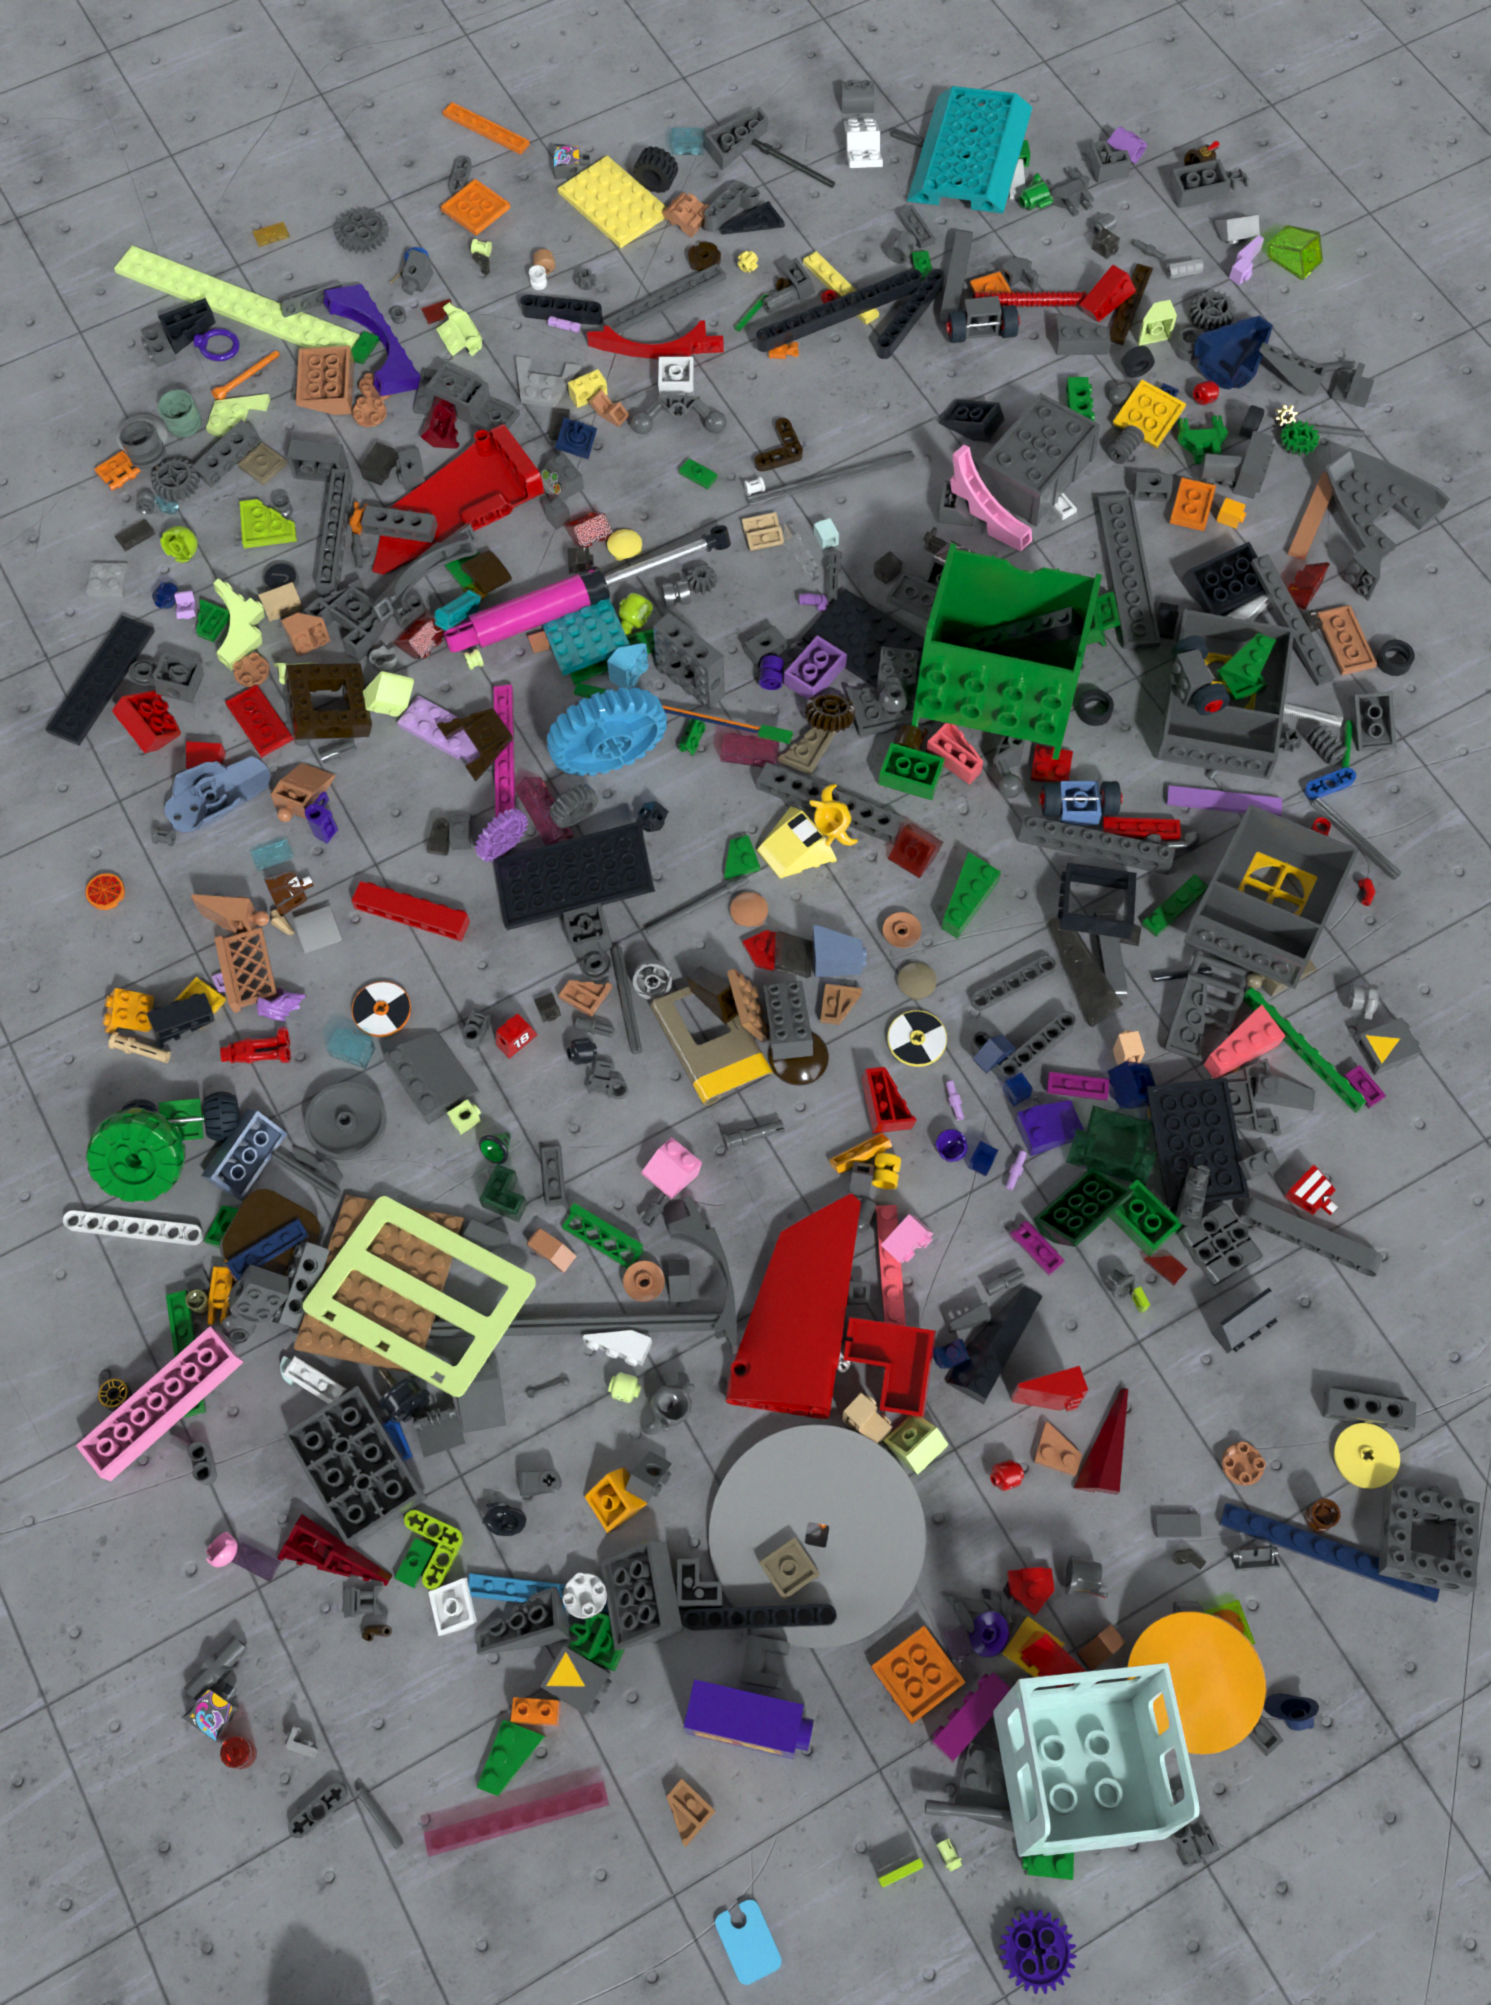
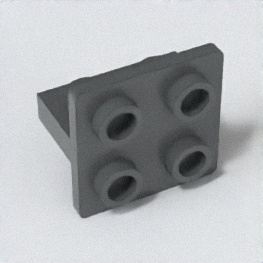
[1332,363,1374,408]

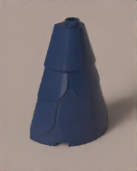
[1194,315,1273,390]

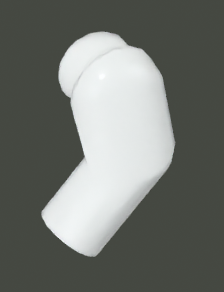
[837,1342,850,1373]

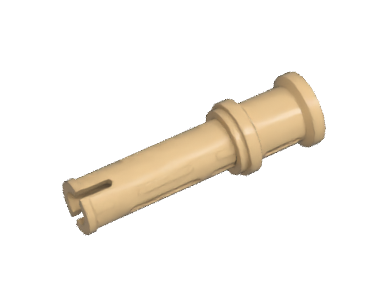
[108,1032,171,1063]

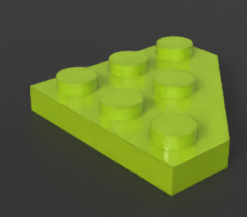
[239,499,297,549]

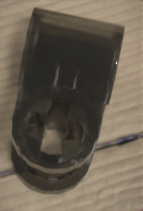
[427,818,450,856]

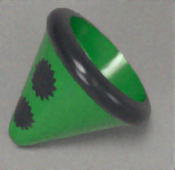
[479,1132,511,1164]

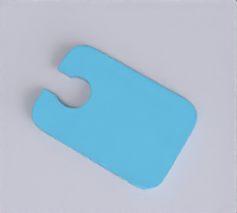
[715,1900,782,1985]

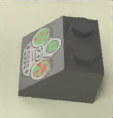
[540,452,584,501]

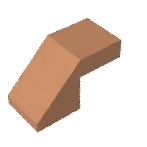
[588,390,630,427]
[526,1228,577,1273]

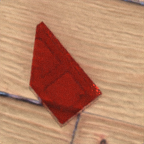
[422,299,452,325]
[1144,1256,1188,1286]

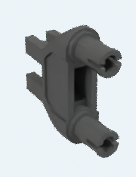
[1043,167,1094,217]

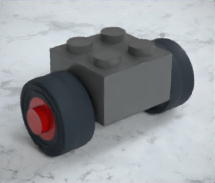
[946,296,1020,343]
[1170,635,1230,715]

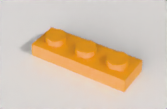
[829,1133,892,1174]

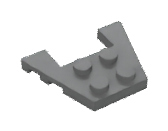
[516,356,581,408]

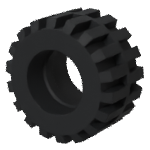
[633,146,678,193]

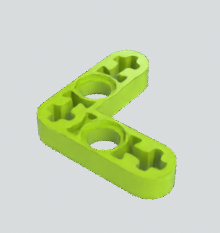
[404,1510,464,1591]

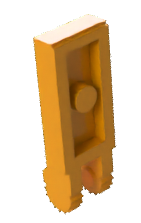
[208,1266,234,1325]

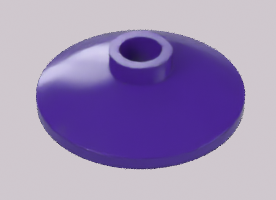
[969,1611,1010,1657]

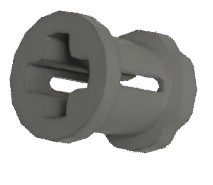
[152,827,176,846]

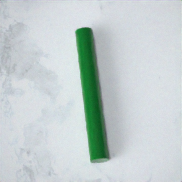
[735,294,768,332]
[1341,720,1353,769]

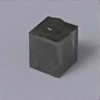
[874,551,902,584]

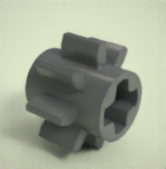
[575,269,596,290]
[1279,728,1303,752]

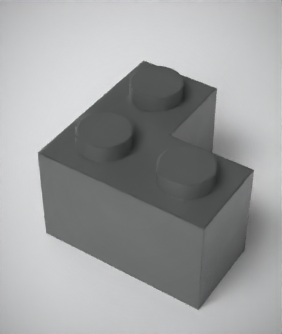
[1088,141,1132,182]
[677,1559,722,1608]

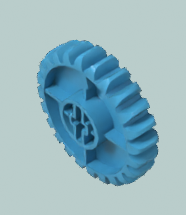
[547,687,667,776]

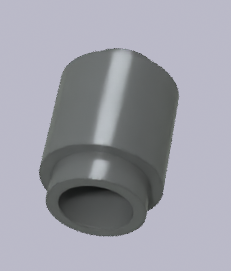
[1091,213,1117,237]

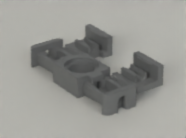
[1170,1788,1220,1867]

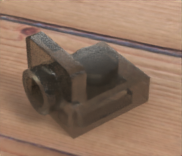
[923,527,947,555]
[534,993,561,1022]

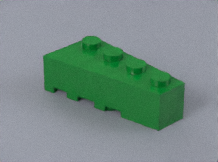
[942,852,1001,939]

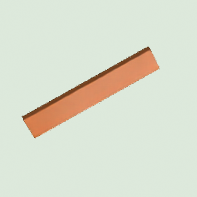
[443,102,530,155]

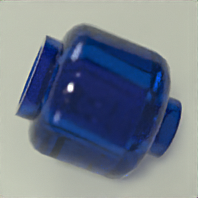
[152,582,179,609]

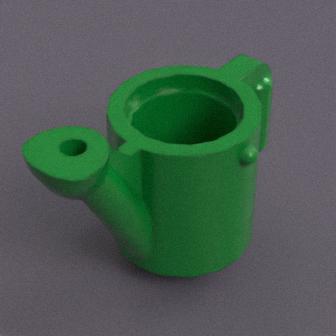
[1019,173,1053,211]

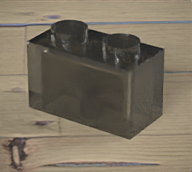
[360,442,398,486]

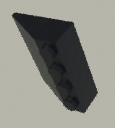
[1181,542,1266,615]

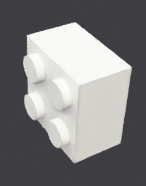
[658,357,694,398]

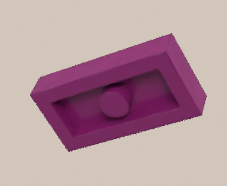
[1344,1065,1386,1109]

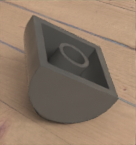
[841,80,874,114]
[1199,454,1242,487]

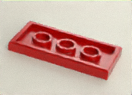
[225,684,294,758]

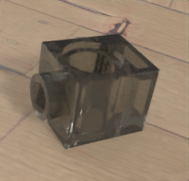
[1092,228,1120,259]
[568,547,594,574]

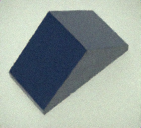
[973,1034,1016,1074]

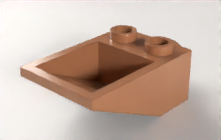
[271,763,335,822]
[191,894,269,935]

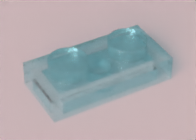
[251,839,294,871]

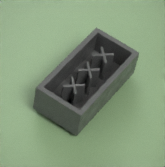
[763,981,813,1060]

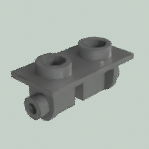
[1230,1545,1280,1571]

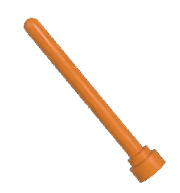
[211,350,280,400]

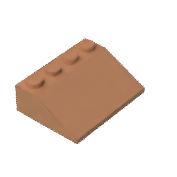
[296,346,354,415]

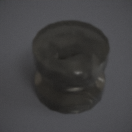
[1302,610,1323,632]

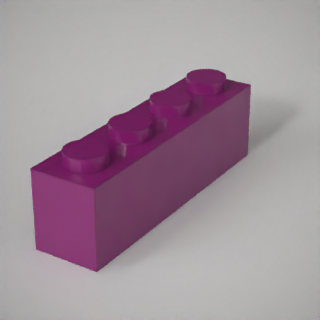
[931,1672,1011,1762]

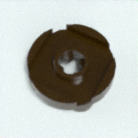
[688,242,721,272]

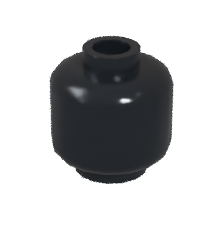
[566,1038,597,1065]

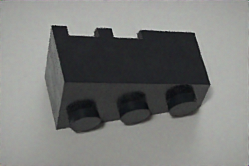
[158,298,216,355]
[147,993,215,1049]

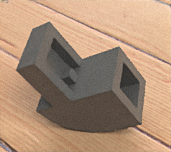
[1000,257,1039,290]

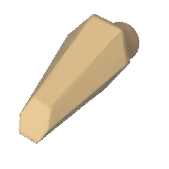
[271,910,294,935]

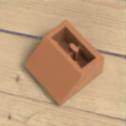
[281,613,331,657]

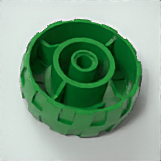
[86,1108,186,1203]

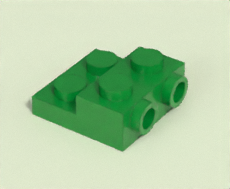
[1022,1852,1074,1880]

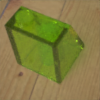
[1266,225,1323,280]

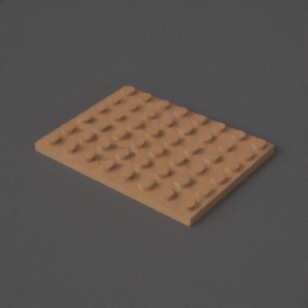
[294,1195,465,1374]

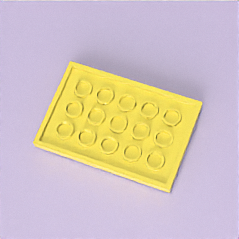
[557,155,667,249]

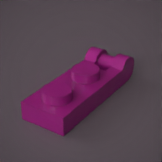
[1009,1220,1065,1276]

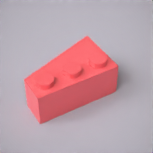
[926,723,983,785]

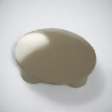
[897,963,937,1001]

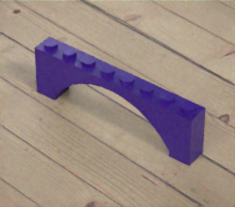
[323,284,421,397]

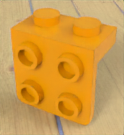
[102,988,154,1034]

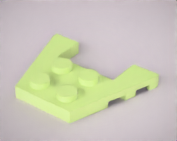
[206,394,270,452]

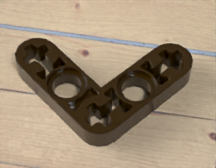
[755,418,803,472]

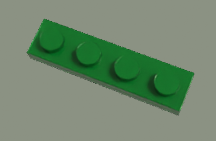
[1142,874,1208,937]

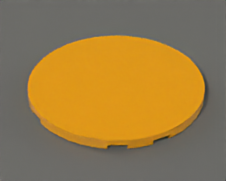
[1127,1611,1266,1754]

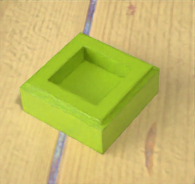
[1131,1286,1150,1313]

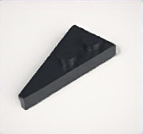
[719,201,785,235]

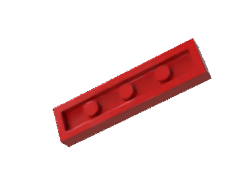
[1103,817,1181,840]

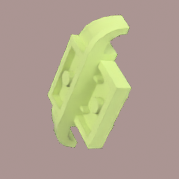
[436,302,483,356]

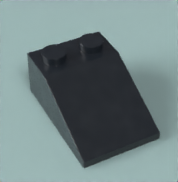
[939,399,1005,442]

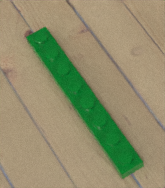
[1243,987,1367,1113]

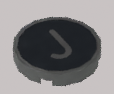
[263,562,299,591]

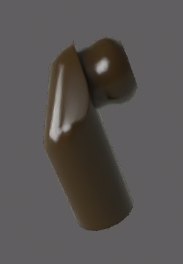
[361,1625,392,1642]

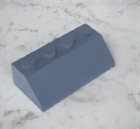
[201,1109,287,1201]

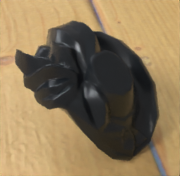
[482,1502,527,1536]

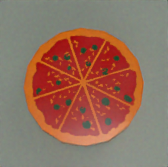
[85,873,125,910]

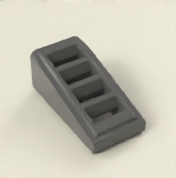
[948,1302,991,1333]

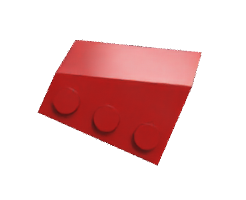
[112,690,181,753]

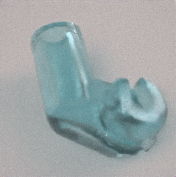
[155,496,178,515]

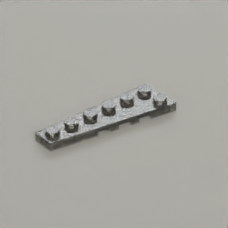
[1048,915,1123,1027]

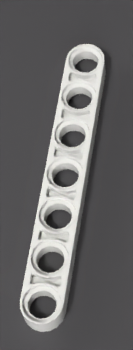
[63,1210,204,1245]

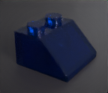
[1108,1061,1156,1109]

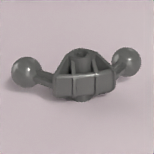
[631,394,726,435]
[993,735,1025,798]

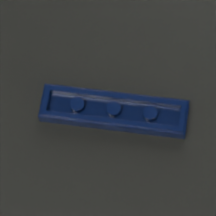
[225,1219,309,1281]

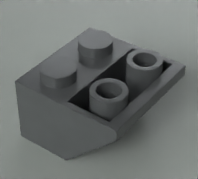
[938,481,975,527]
[1343,545,1381,601]

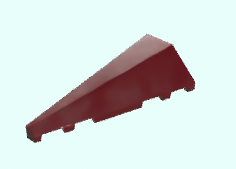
[420,383,459,449]
[1074,1388,1128,1495]
[277,1514,392,1586]

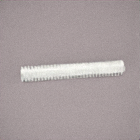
[1269,701,1343,728]

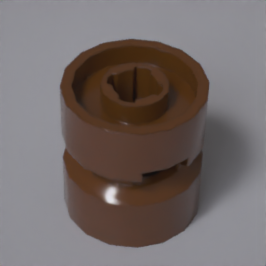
[1305,1498,1341,1533]

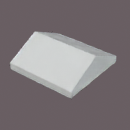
[428,1578,477,1636]

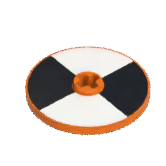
[352,982,411,1037]

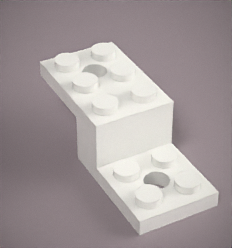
[844,118,883,168]

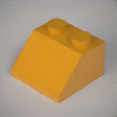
[584,1467,648,1533]

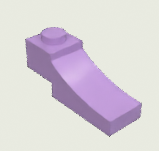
[1229,235,1264,285]

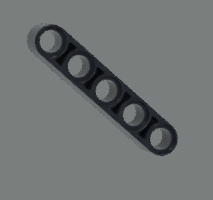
[520,295,603,325]

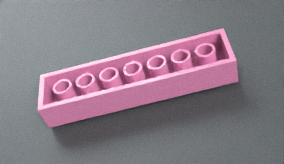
[76,1327,244,1481]

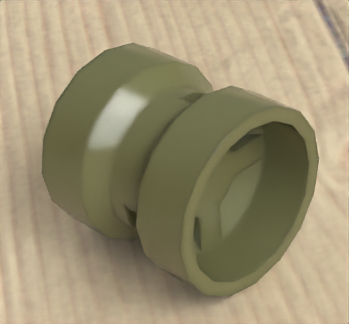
[185,1289,209,1315]

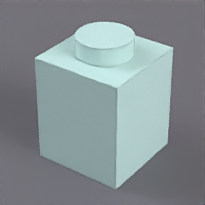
[814,518,839,551]

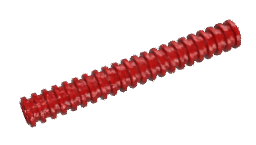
[973,291,1087,307]

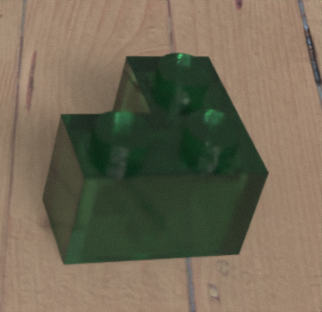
[479,1164,528,1222]

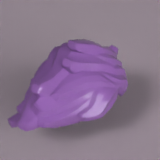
[257,987,306,1022]

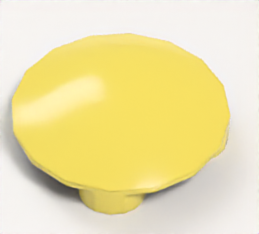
[607,529,642,561]

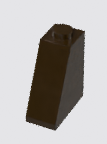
[686,966,738,1024]

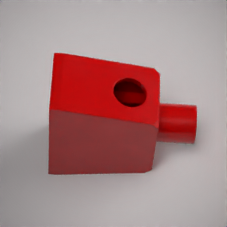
[186,741,226,770]

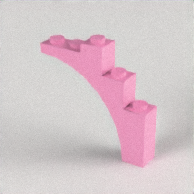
[950,445,1032,551]

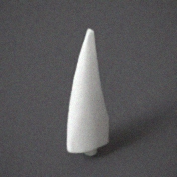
[1225,594,1271,621]

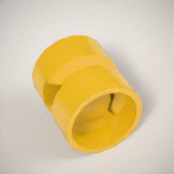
[871,1153,901,1190]

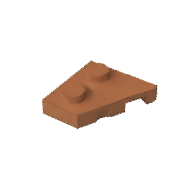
[558,980,612,1017]
[1034,1422,1082,1477]

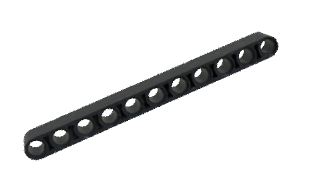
[756,269,922,352]

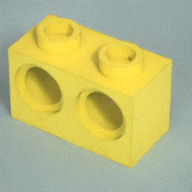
[568,369,608,408]

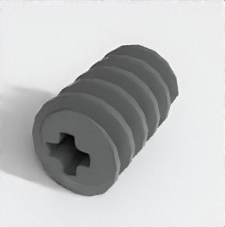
[1108,425,1144,464]
[1306,725,1347,766]

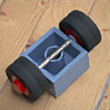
[1039,781,1123,826]

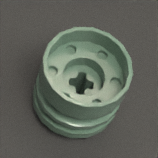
[158,390,202,438]

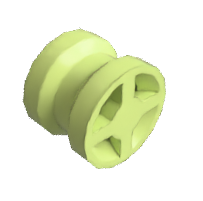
[464,648,484,670]

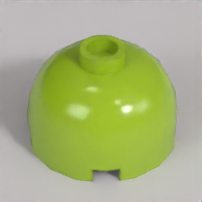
[160,525,198,563]

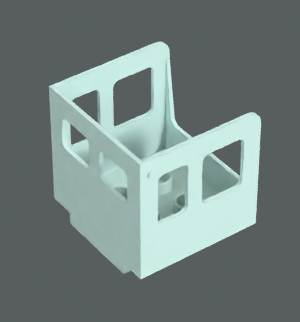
[993,1663,1199,1857]

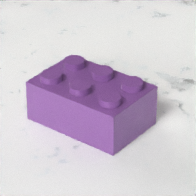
[784,635,847,701]

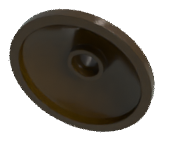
[769,1032,829,1086]

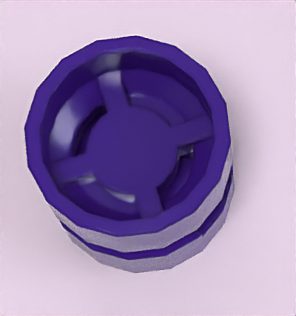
[759,656,784,690]

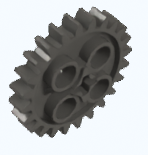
[334,207,389,254]

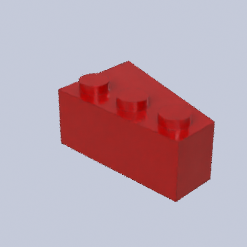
[1080,265,1136,323]
[861,1067,917,1134]

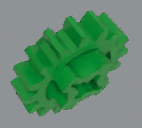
[1280,420,1320,456]

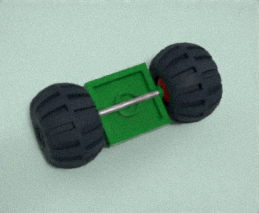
[122,1091,240,1142]

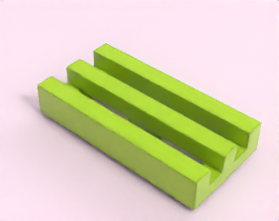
[877,1858,924,1888]

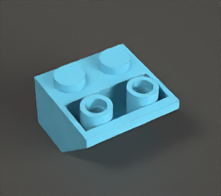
[607,643,649,690]

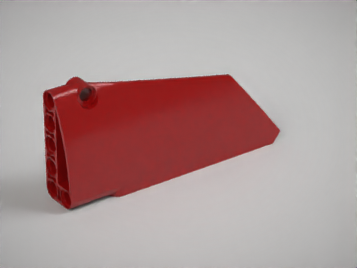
[372,424,545,575]
[725,1193,861,1419]

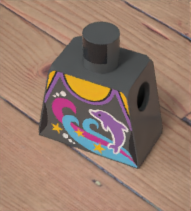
[553,144,590,180]
[182,1683,239,1744]

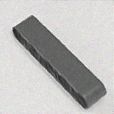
[1094,911,1128,1000]

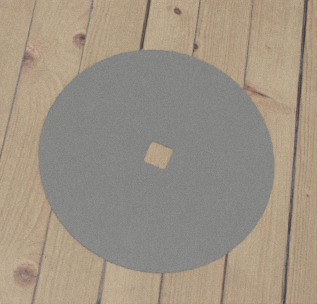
[709,1425,926,1648]

